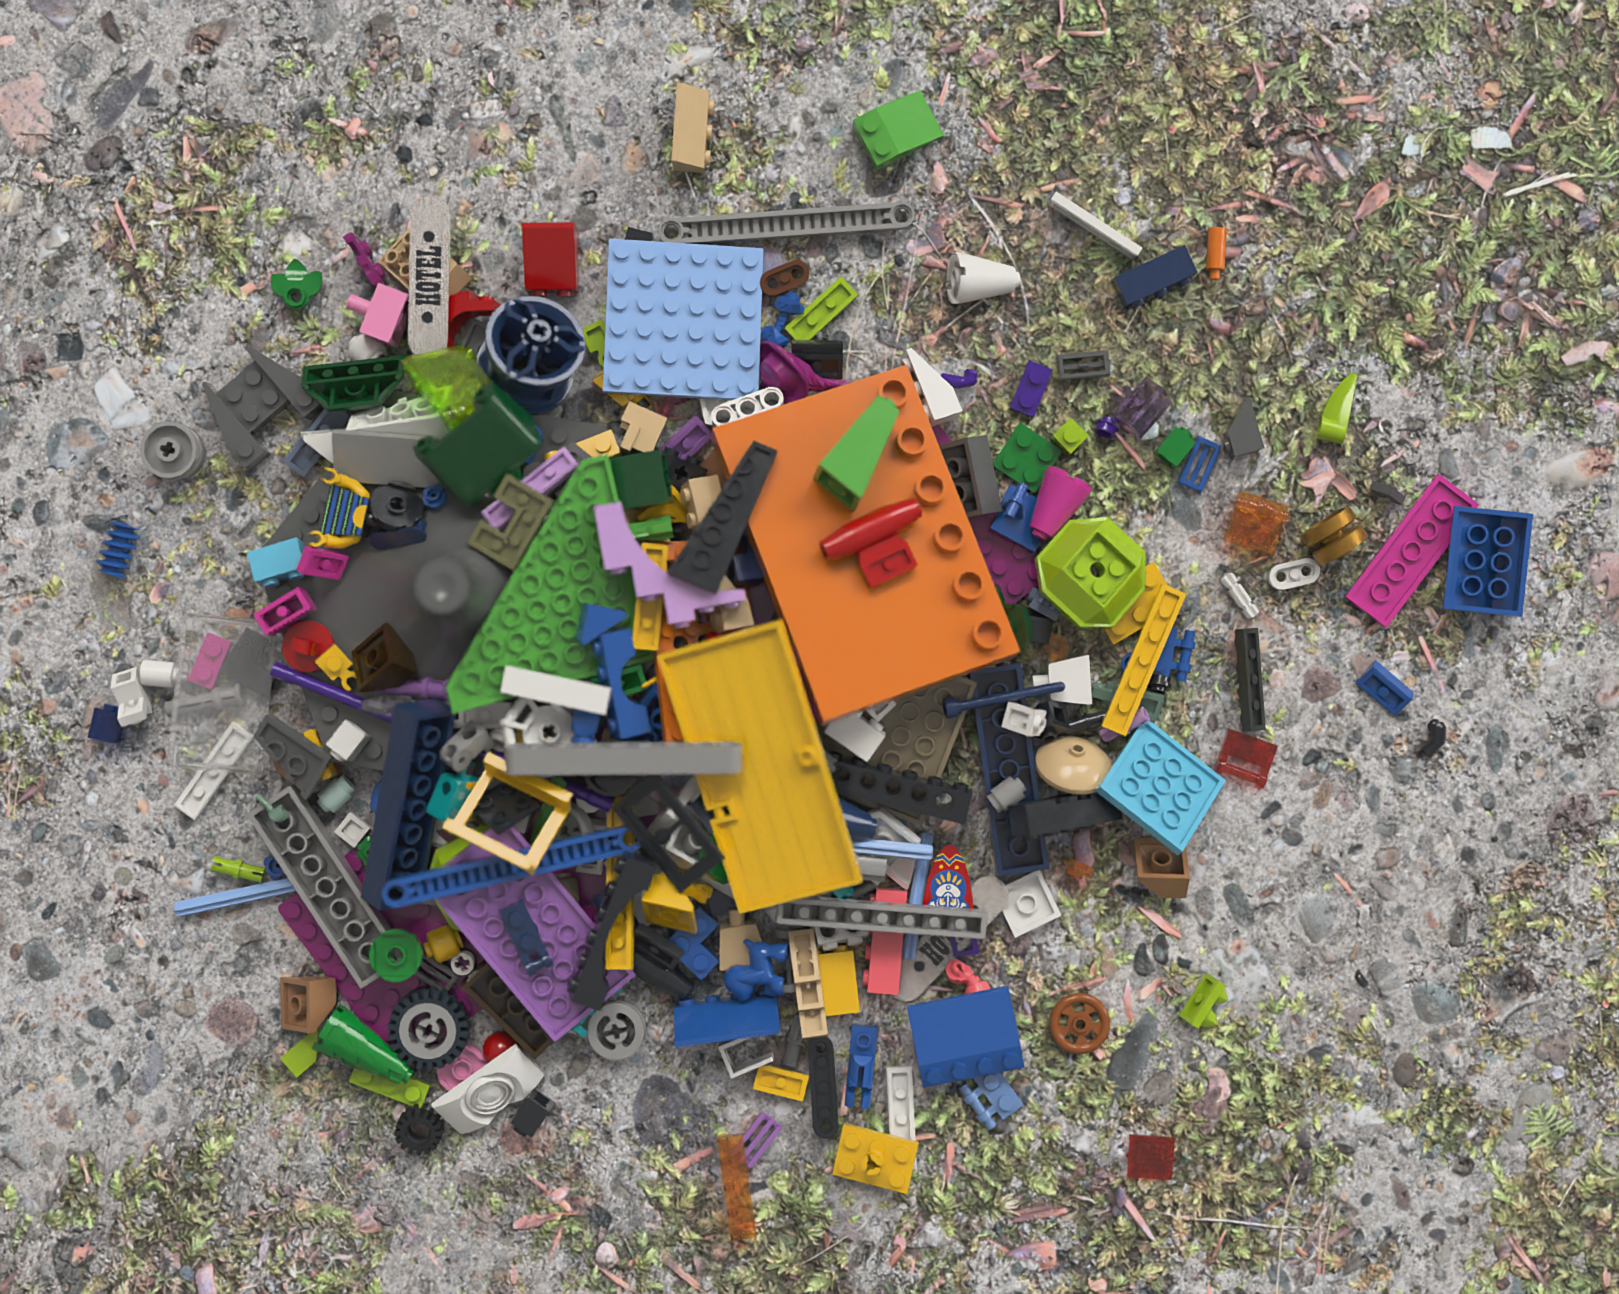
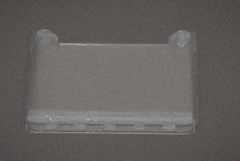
[167,612,283,775]

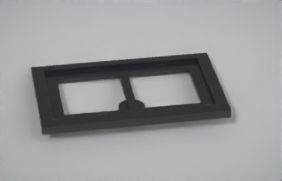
[611,774,726,893]

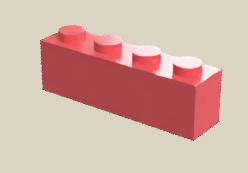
[862,887,907,995]

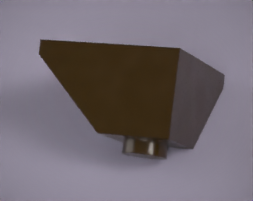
[351,622,417,693]

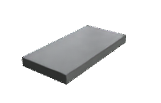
[332,429,439,488]

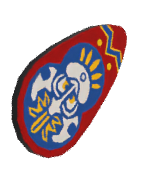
[922,844,973,937]

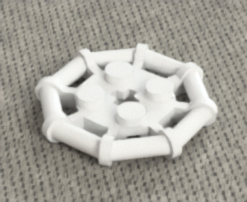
[500,696,597,779]

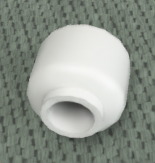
[348,334,387,361]

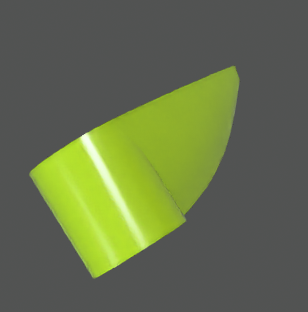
[1316,373,1357,444]

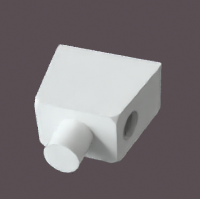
[1032,655,1092,705]

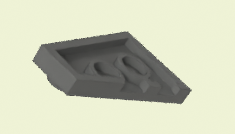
[254,713,333,801]

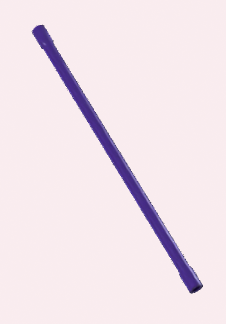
[270,662,615,812]

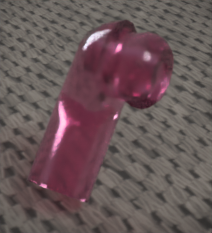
[658,397,692,417]

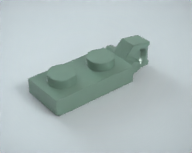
[1091,681,1165,720]

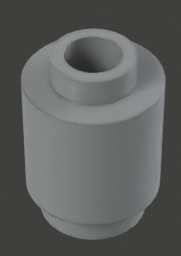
[986,776,1027,813]

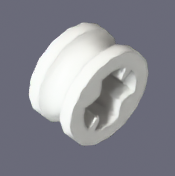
[451,950,476,975]

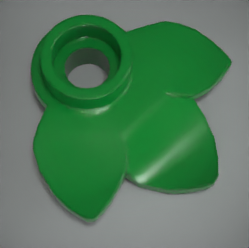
[271,259,323,310]

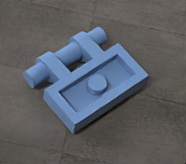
[958,1073,1024,1130]

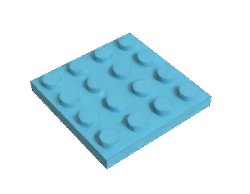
[1095,721,1226,855]

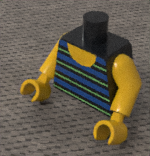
[307,467,384,549]

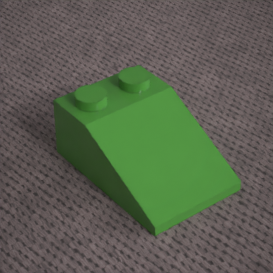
[852,90,944,172]

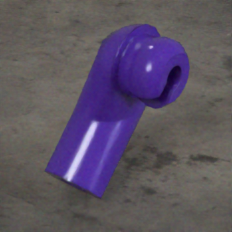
[941,369,978,389]

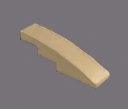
[788,928,828,1039]

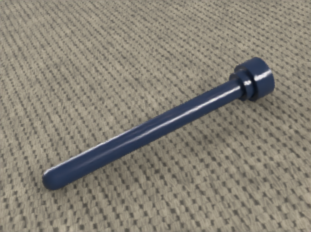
[942,681,1065,719]

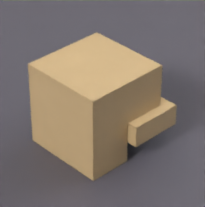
[619,401,667,457]

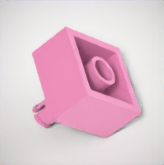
[346,283,409,349]

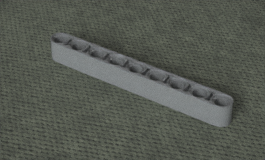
[505,742,742,775]

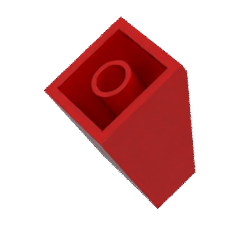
[521,222,579,298]

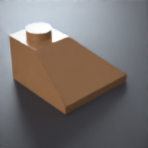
[1133,838,1190,898]
[280,976,337,1033]

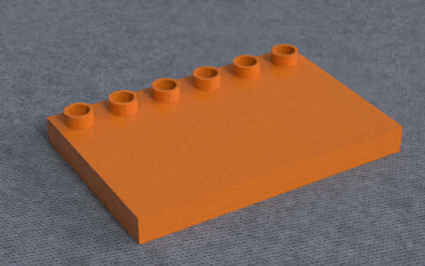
[710,365,1020,726]

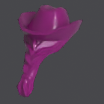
[759,340,851,404]

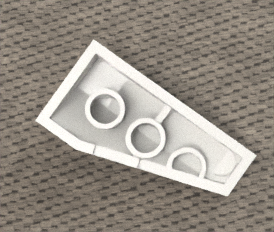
[346,385,458,441]

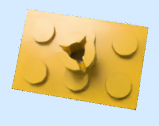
[832,1123,919,1194]

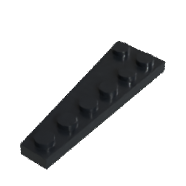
[667,440,778,595]

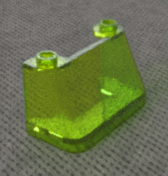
[400,345,509,431]

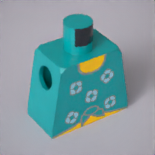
[426,761,480,822]

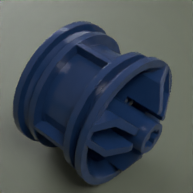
[475,296,585,415]

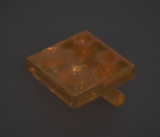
[1223,491,1290,555]

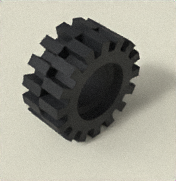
[395,1104,444,1155]

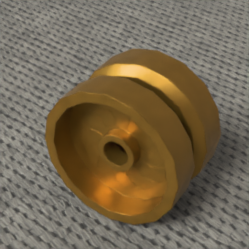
[1300,505,1368,566]

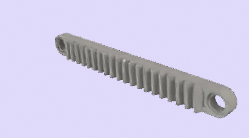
[658,202,915,245]

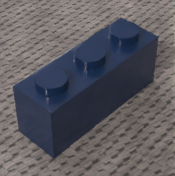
[1111,245,1198,309]

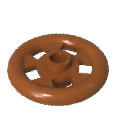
[1049,993,1110,1054]

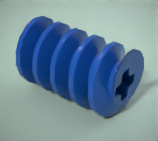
[95,521,141,579]

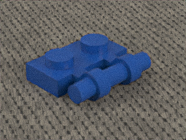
[1152,627,1196,682]

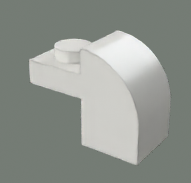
[110,667,152,727]

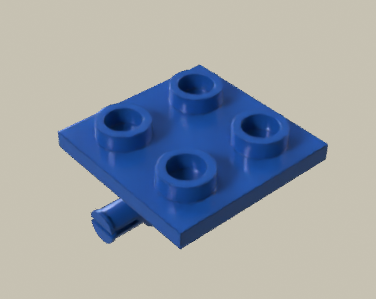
[989,483,1041,553]

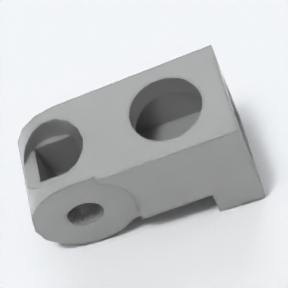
[440,720,495,771]

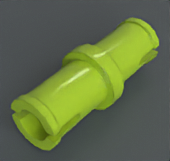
[210,856,266,883]

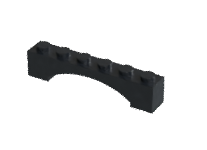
[567,850,657,1011]

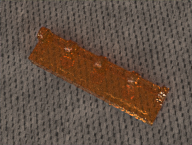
[717,1133,757,1241]

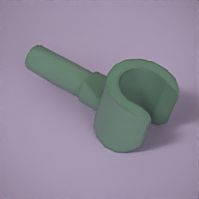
[255,793,289,822]

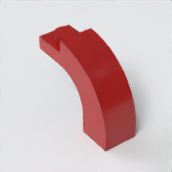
[432,290,502,359]

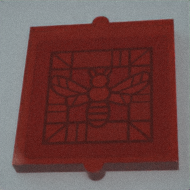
[1126,1134,1176,1180]

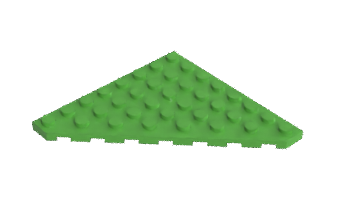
[445,454,654,714]

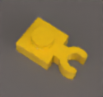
[315,643,356,691]

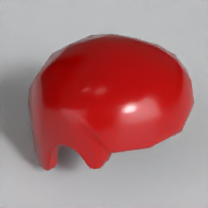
[482,1031,521,1064]

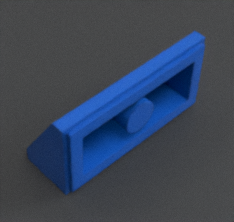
[1356,660,1414,716]

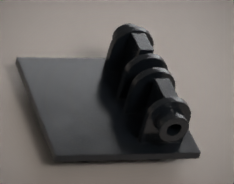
[474,782,541,835]

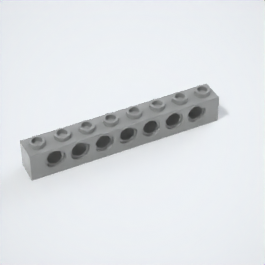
[775,896,987,939]

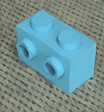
[247,537,305,588]

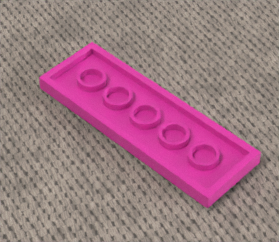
[1344,474,1479,628]

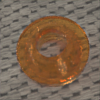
[1043,634,1069,660]

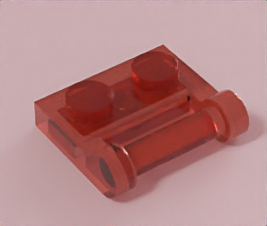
[1214,728,1278,789]

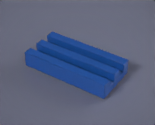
[1177,436,1222,493]

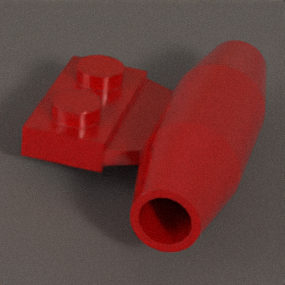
[819,498,922,589]

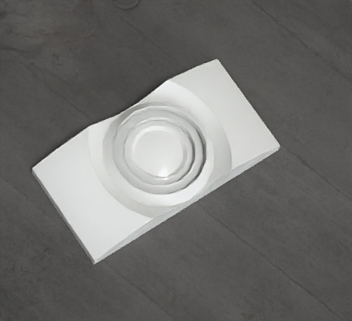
[431,1044,544,1134]

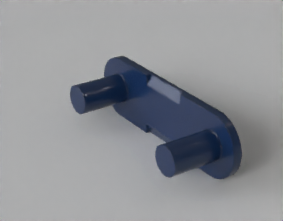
[369,520,427,550]

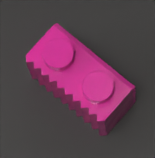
[253,587,317,636]

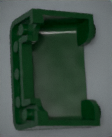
[413,381,541,507]

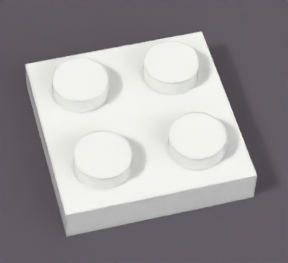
[1002,870,1061,938]

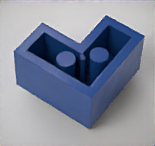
[668,904,720,980]

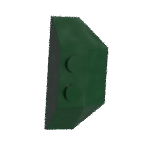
[301,355,406,413]

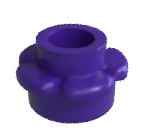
[1094,416,1119,439]

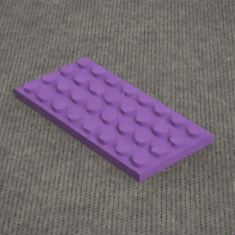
[435,826,636,1042]

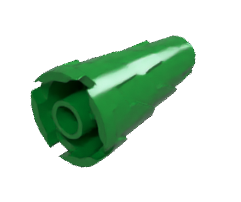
[312,1004,414,1085]

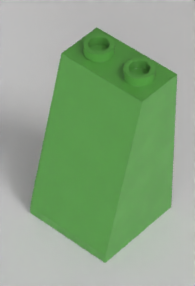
[813,394,900,512]

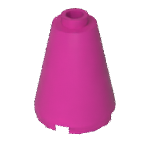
[1029,466,1092,541]

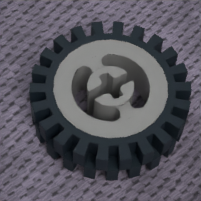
[387,986,471,1071]

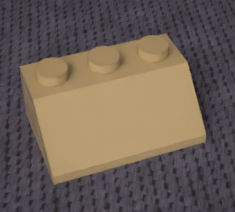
[671,83,714,173]

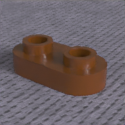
[760,260,809,297]

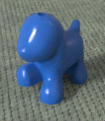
[724,939,790,1002]

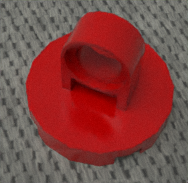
[282,621,336,672]

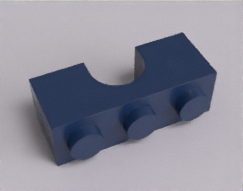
[726,529,764,587]

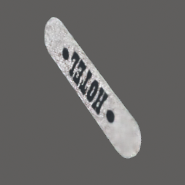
[408,195,450,359]
[892,876,1009,1002]

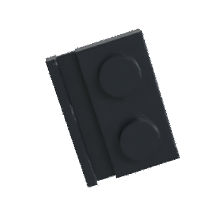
[791,340,843,379]

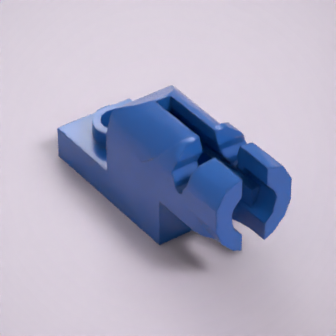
[844,1024,878,1109]

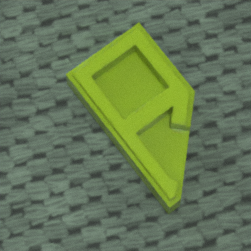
[280,1027,320,1078]

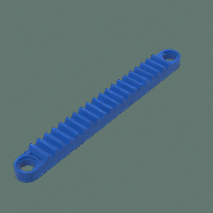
[382,825,642,908]

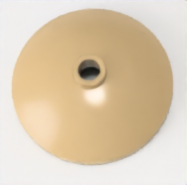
[1035,736,1112,794]

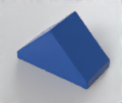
[575,602,627,645]

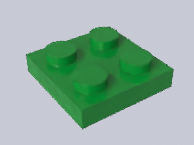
[993,422,1063,494]

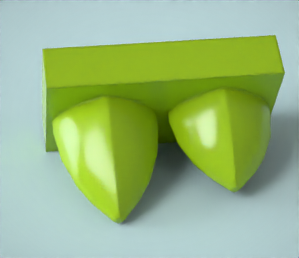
[1179,972,1228,1029]

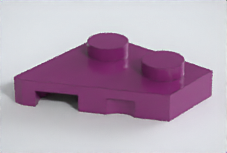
[343,232,386,288]

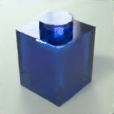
[88,703,124,743]

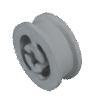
[587,1000,646,1060]

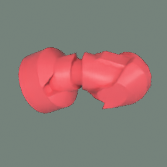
[945,959,991,994]

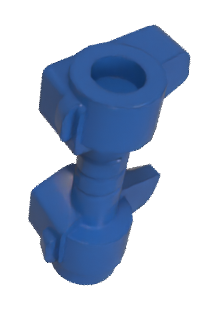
[760,291,804,348]

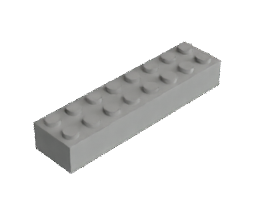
[246,785,403,988]

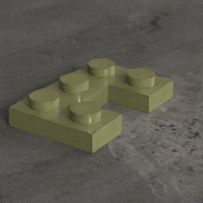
[468,474,554,570]

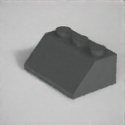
[939,435,1002,519]

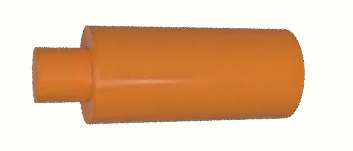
[1206,227,1227,280]

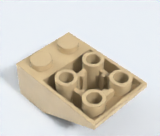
[378,227,472,297]

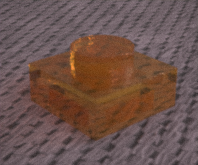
[1063,856,1094,879]

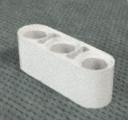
[711,387,784,428]

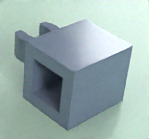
[1026,585,1061,622]

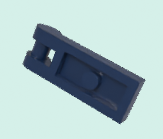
[498,899,553,977]

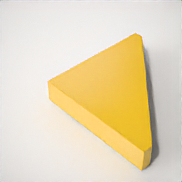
[635,485,688,523]

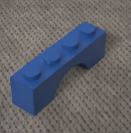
[591,628,651,739]

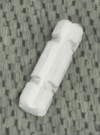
[1220,573,1259,619]

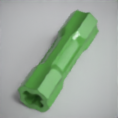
[627,516,673,541]

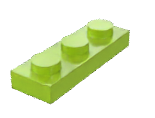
[784,276,858,340]
[349,1068,431,1108]

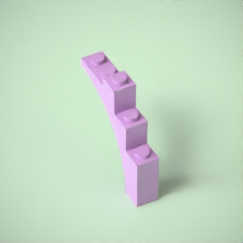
[593,502,746,628]

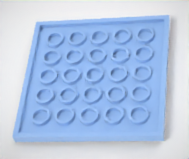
[603,239,763,400]

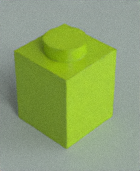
[1050,418,1089,456]

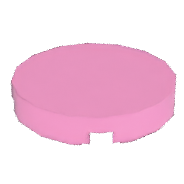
[437,1043,487,1091]

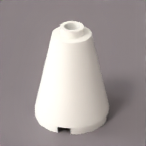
[946,252,1020,304]

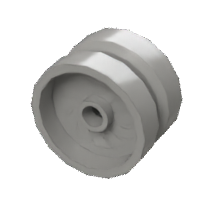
[140,421,206,481]

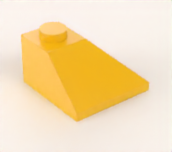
[642,873,698,934]

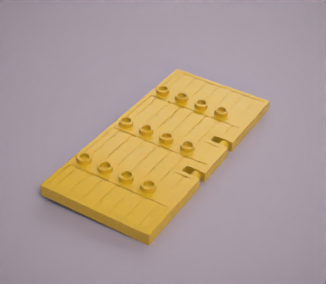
[657,619,863,914]

